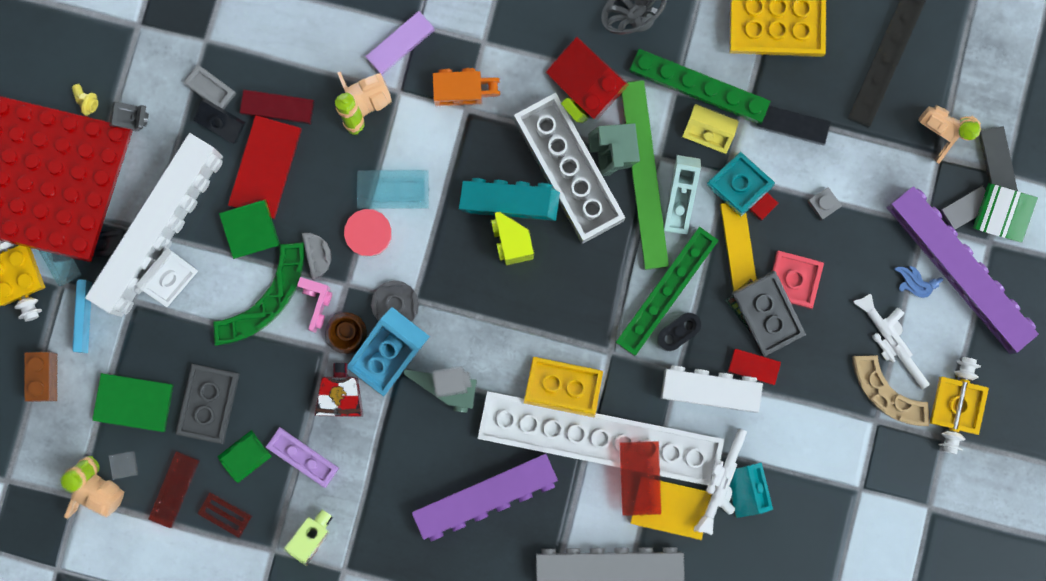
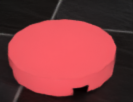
[344,209,392,257]

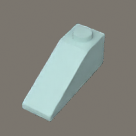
[664,155,701,235]

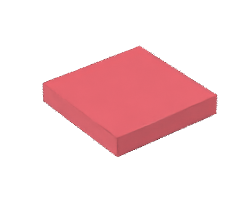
[772,251,824,309]

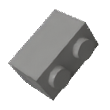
[433,367,471,398]

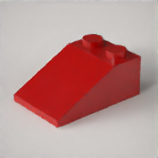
[546,37,629,120]

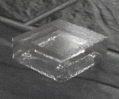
[109,451,138,480]

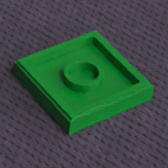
[219,200,280,259]

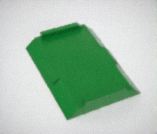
[217,430,272,483]

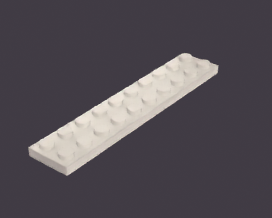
[478,391,724,486]

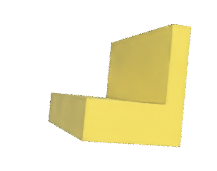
[682,104,739,154]

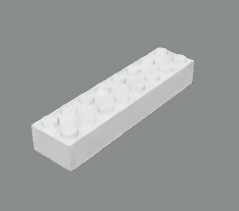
[85,133,223,317]

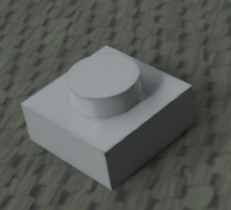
[807,187,842,220]

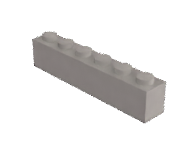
[536,547,684,581]

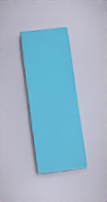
[72,280,93,353]

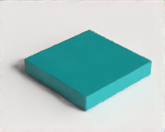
[707,151,775,217]

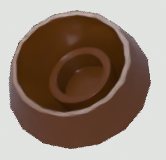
[325,312,367,354]

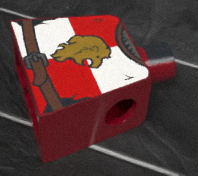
[315,363,363,417]

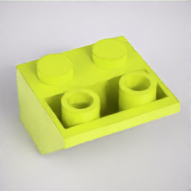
[491,212,534,265]

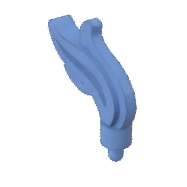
[894,266,943,298]

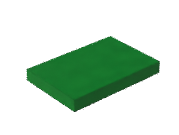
[92,373,174,432]

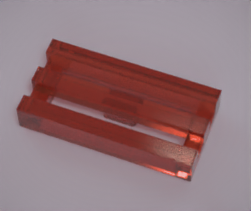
[197,493,253,538]

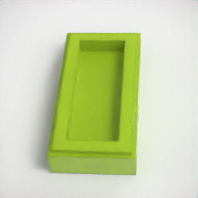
[561,98,589,123]

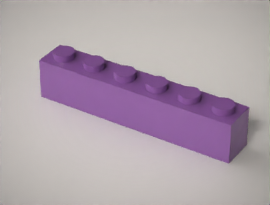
[412,454,558,541]

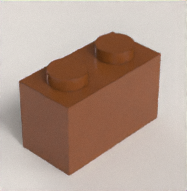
[25,352,57,402]

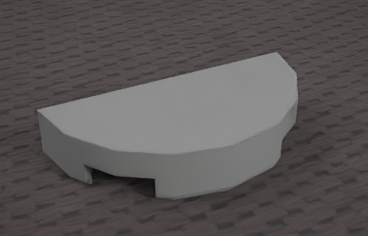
[302,233,331,280]

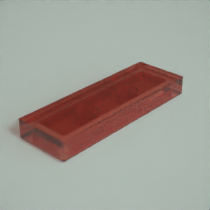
[148,452,200,529]

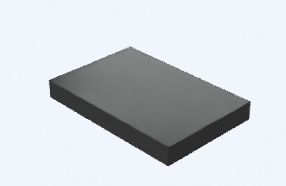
[732,271,806,357]
[176,364,240,444]

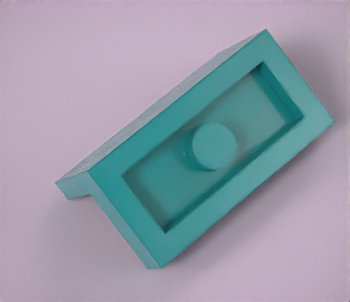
[729,462,773,518]

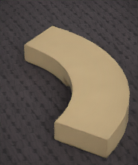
[852,355,929,426]

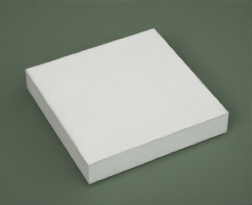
[136,248,198,307]

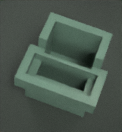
[588,124,640,176]

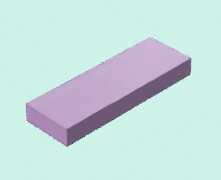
[366,11,435,75]
[266,427,339,488]

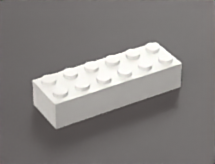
[514,93,625,244]

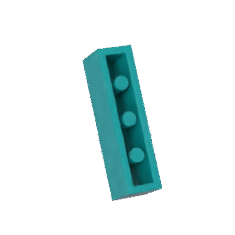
[459,178,560,221]

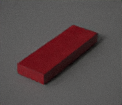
[240,90,314,124]

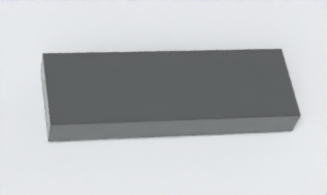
[979,126,1018,191]

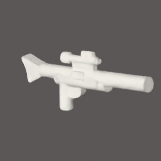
[853,294,930,390]
[694,428,747,535]

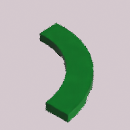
[213,243,305,346]

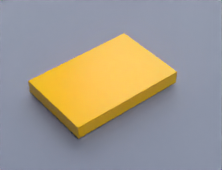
[524,357,603,418]
[630,476,712,540]

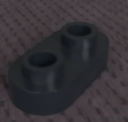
[657,313,701,351]

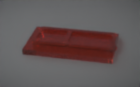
[620,441,661,516]

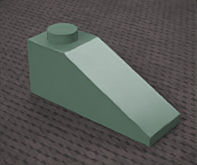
[404,370,477,413]

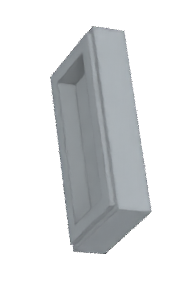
[183,64,236,109]
[940,186,985,229]

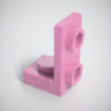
[297,277,332,333]

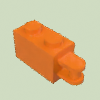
[433,68,500,106]

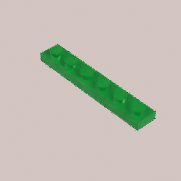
[630,49,771,124]
[615,226,719,357]

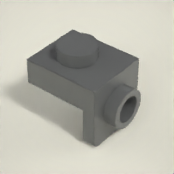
[109,102,149,132]

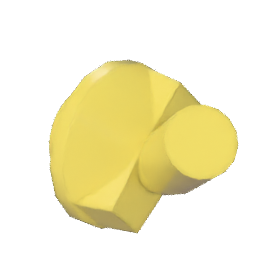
[72,84,98,115]

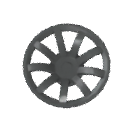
[601,0,667,35]

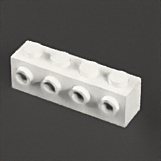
[661,366,763,413]

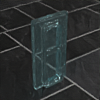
[356,170,430,209]

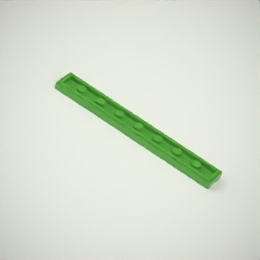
[621,80,669,270]

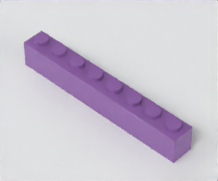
[886,186,1039,354]

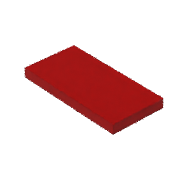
[228,115,302,219]

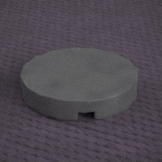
[371,280,419,322]

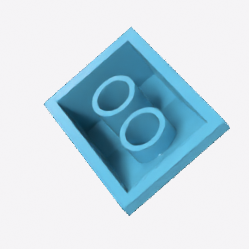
[348,307,430,396]

